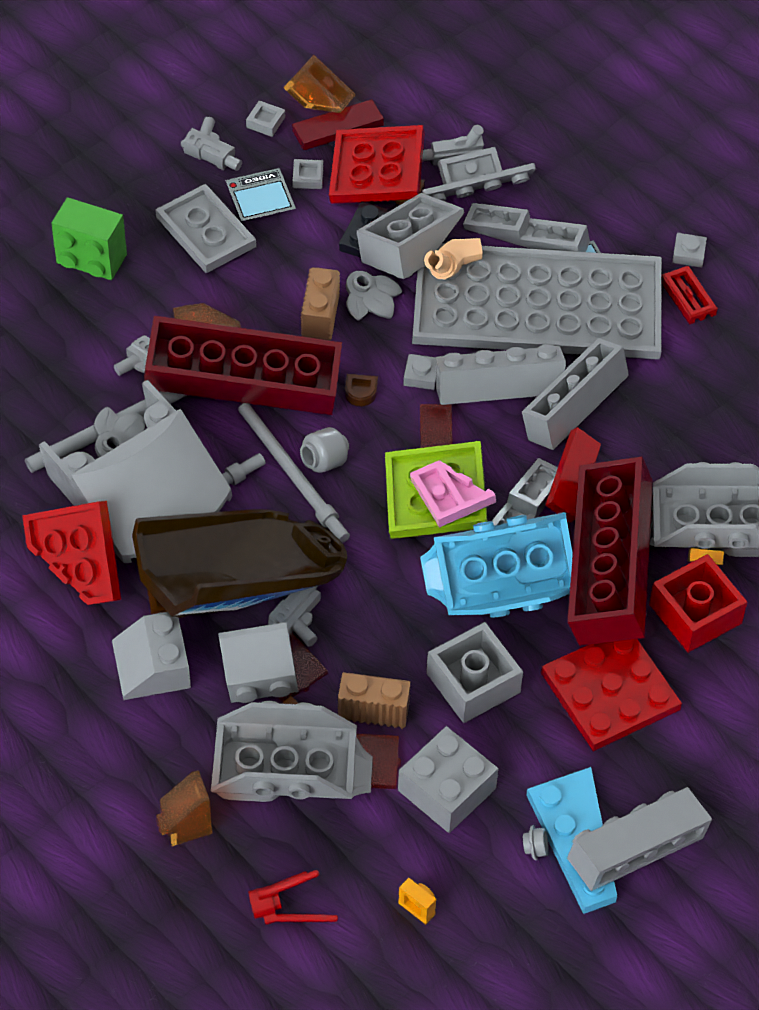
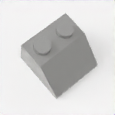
[112,612,191,700]
[218,622,298,703]

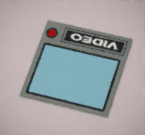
[225,168,296,221]

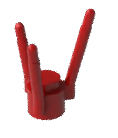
[248,870,338,925]

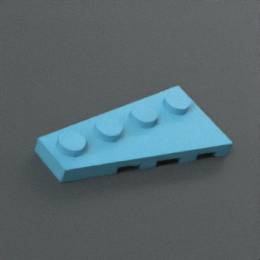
[526,767,617,914]

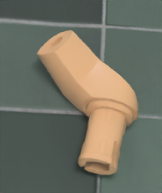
[424,238,483,279]

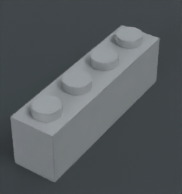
[522,338,629,450]
[436,344,566,405]
[567,787,712,891]

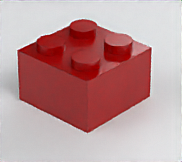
[649,554,747,653]

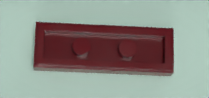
[292,99,384,150]

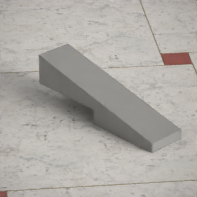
[463,203,590,252]
[492,458,558,526]

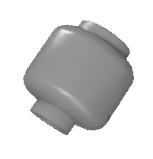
[300,427,349,473]

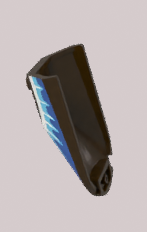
[132,509,347,618]

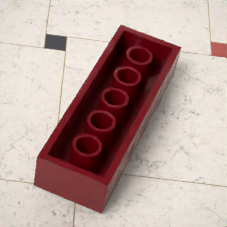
[144,316,342,415]
[568,456,653,646]

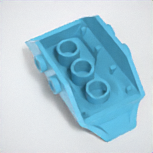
[420,512,573,618]

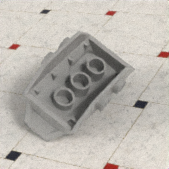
[649,462,759,557]
[211,701,373,802]

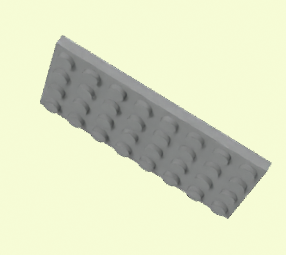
[412,243,661,359]

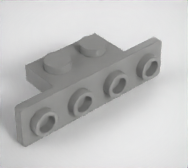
[421,147,536,201]

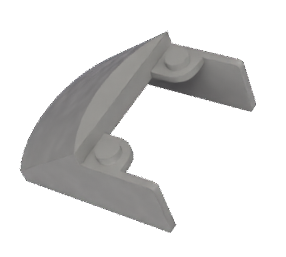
[39,380,232,563]

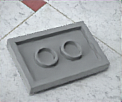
[156,184,256,273]

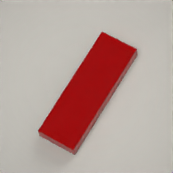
[545,427,601,522]

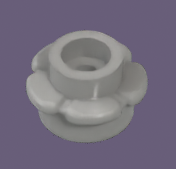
[523,825,549,860]

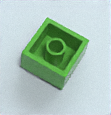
[51,197,127,281]

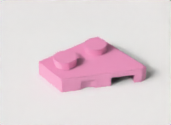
[410,460,496,527]

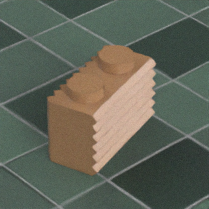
[301,267,340,340]
[338,672,411,729]

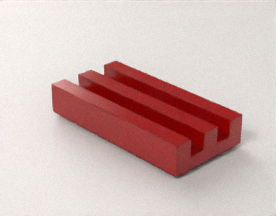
[661,266,718,325]

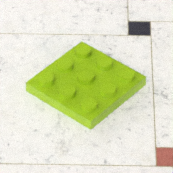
[385,441,488,539]

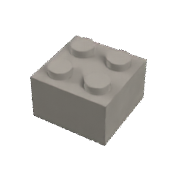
[427,622,523,724]
[398,726,498,833]

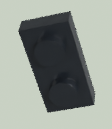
[339,201,389,258]

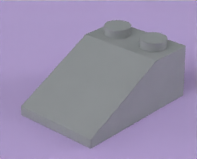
[357,193,464,279]

